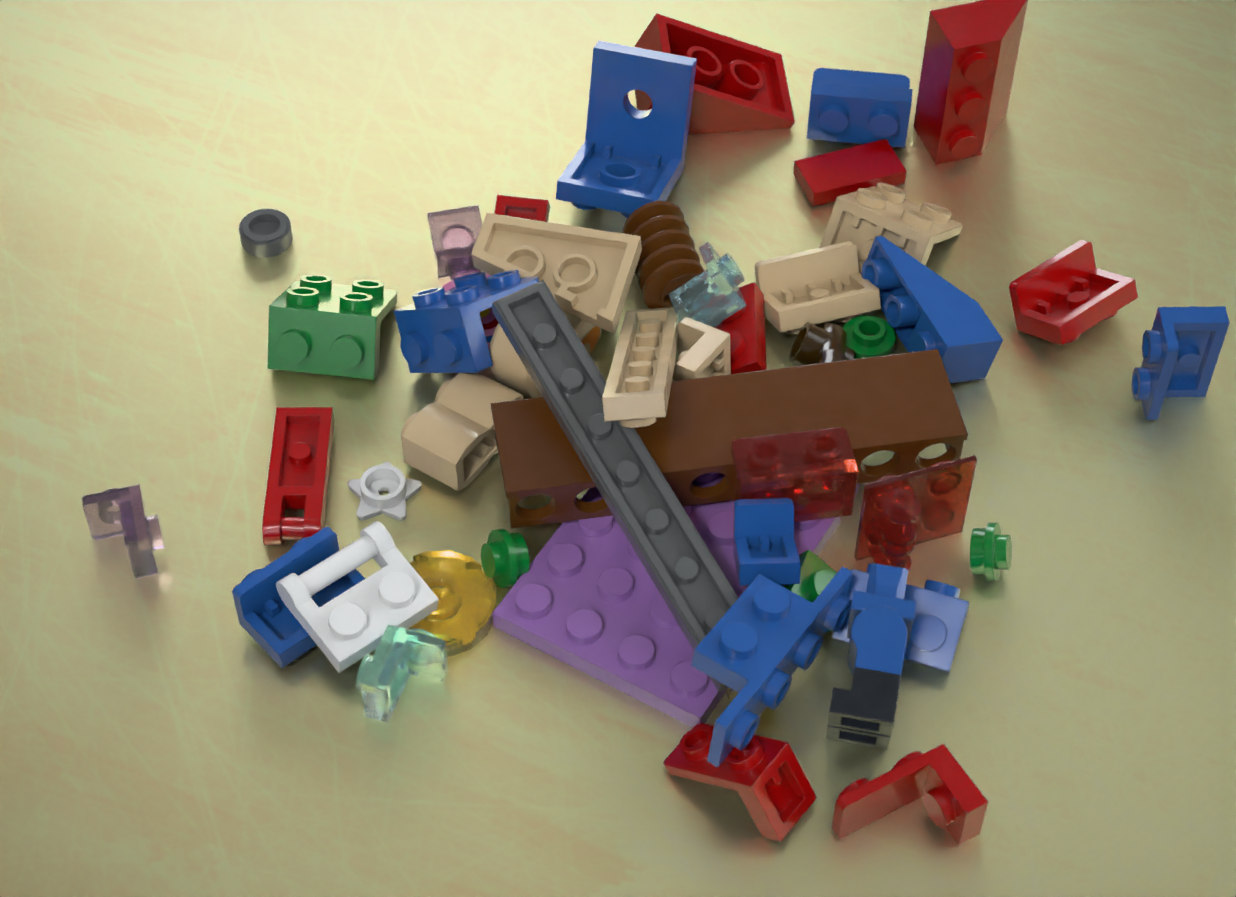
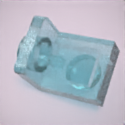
[669,242,747,327]
[356,624,448,723]

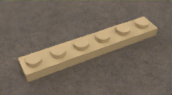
[602,307,681,428]

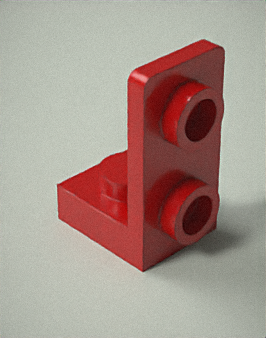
[663,723,817,842]
[832,743,988,845]

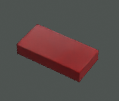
[793,139,907,207]

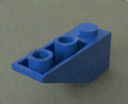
[861,236,1003,383]

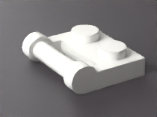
[276,521,439,673]

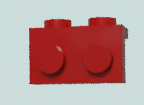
[1009,240,1138,345]

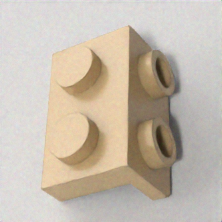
[754,241,881,334]

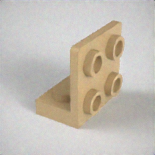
[819,183,963,274]

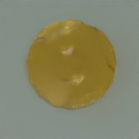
[391,550,497,658]

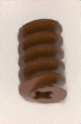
[622,200,711,317]

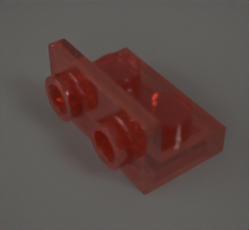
[731,427,859,522]

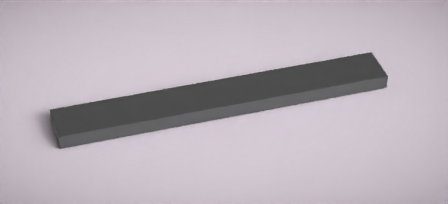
[492,280,738,692]

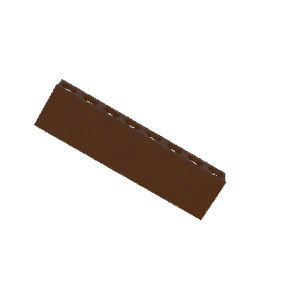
[491,349,968,529]

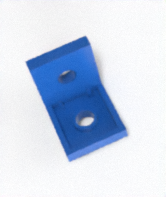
[556,40,697,218]

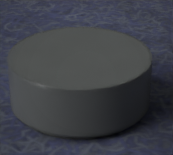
[239,209,293,258]

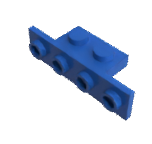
[691,566,853,767]

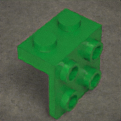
[267,274,397,380]

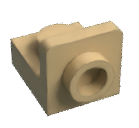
[673,317,731,381]

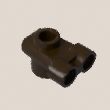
[789,322,855,366]

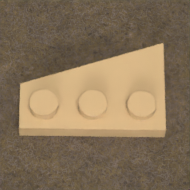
[471,213,642,335]

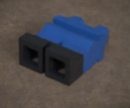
[826,564,917,749]

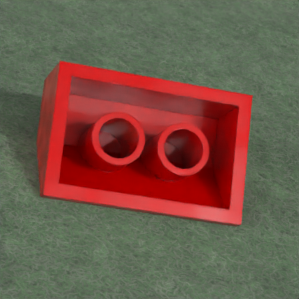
[913,0,1028,165]

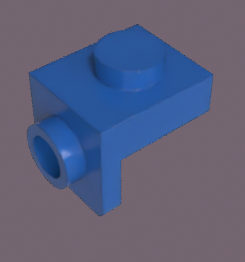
[733,498,801,586]

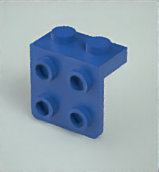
[807,68,912,148]
[394,270,539,373]

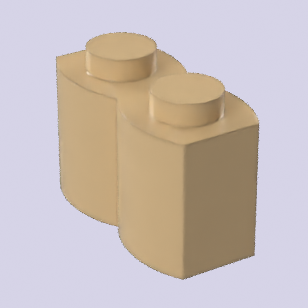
[401,372,523,491]

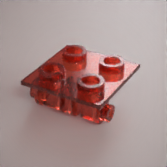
[854,455,977,573]

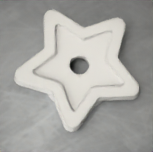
[348,462,421,521]

